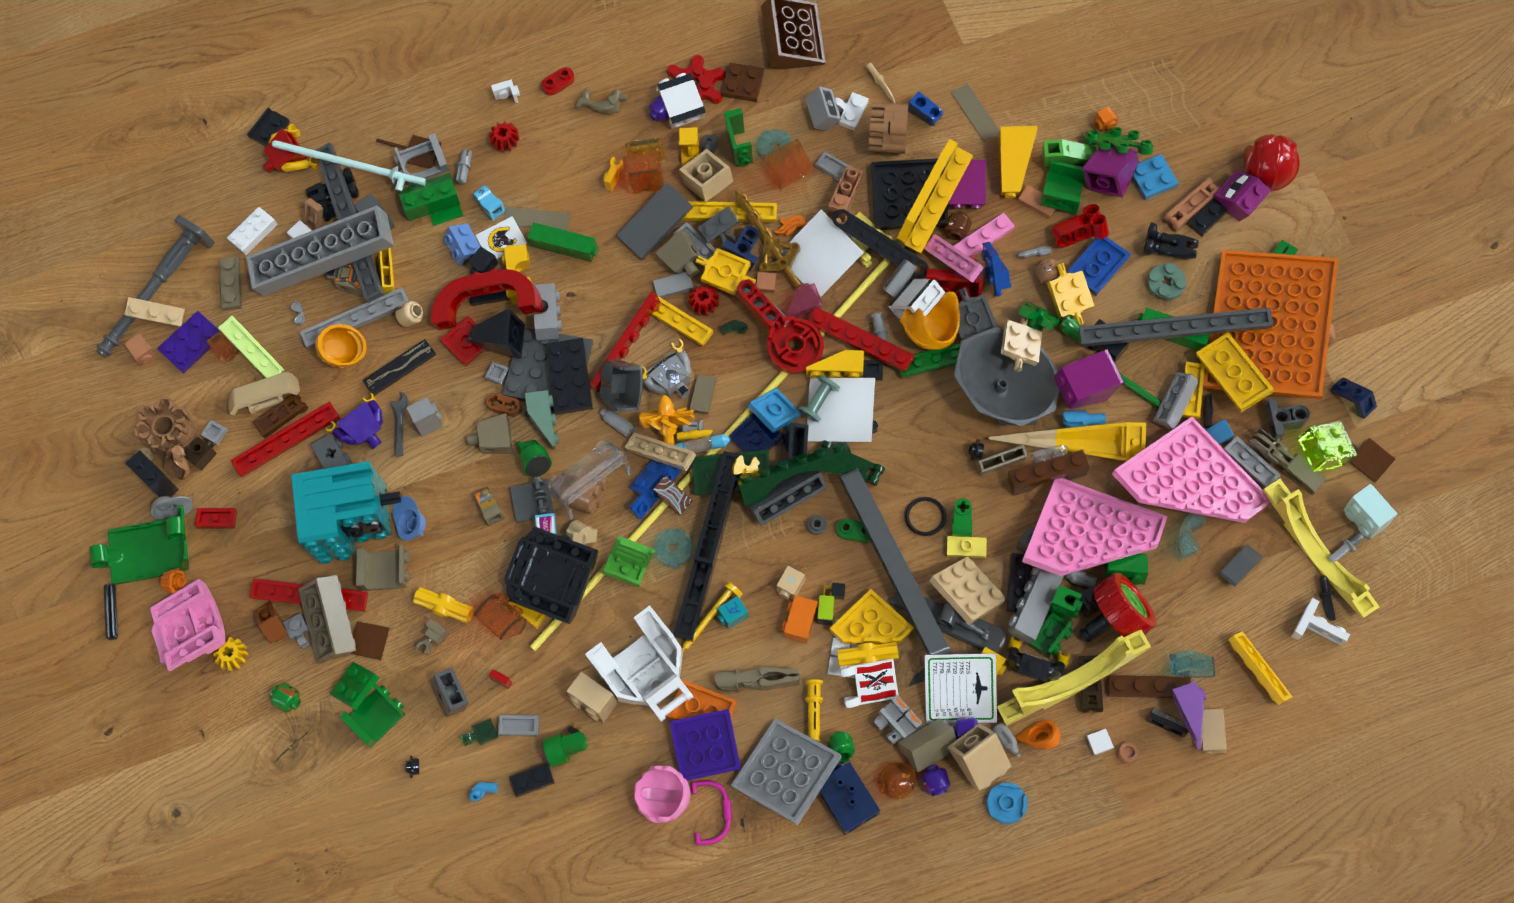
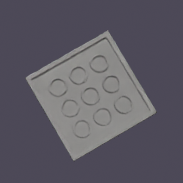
[731,718,842,826]

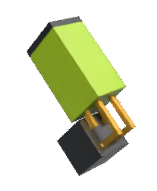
[817,583,845,625]

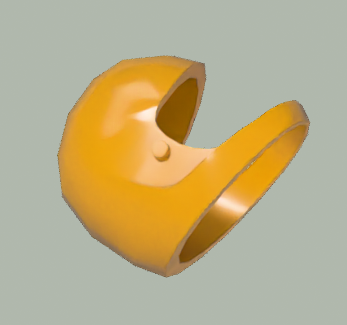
[315,324,367,368]

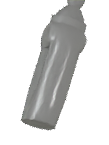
[1064,571,1097,589]
[992,723,1021,758]

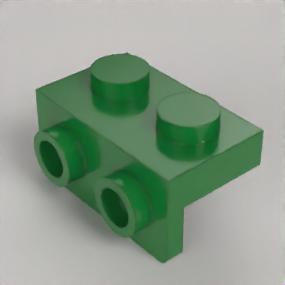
[1029,612,1074,659]

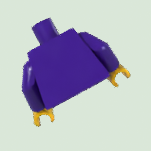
[325,393,383,449]

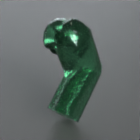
[720,320,748,335]

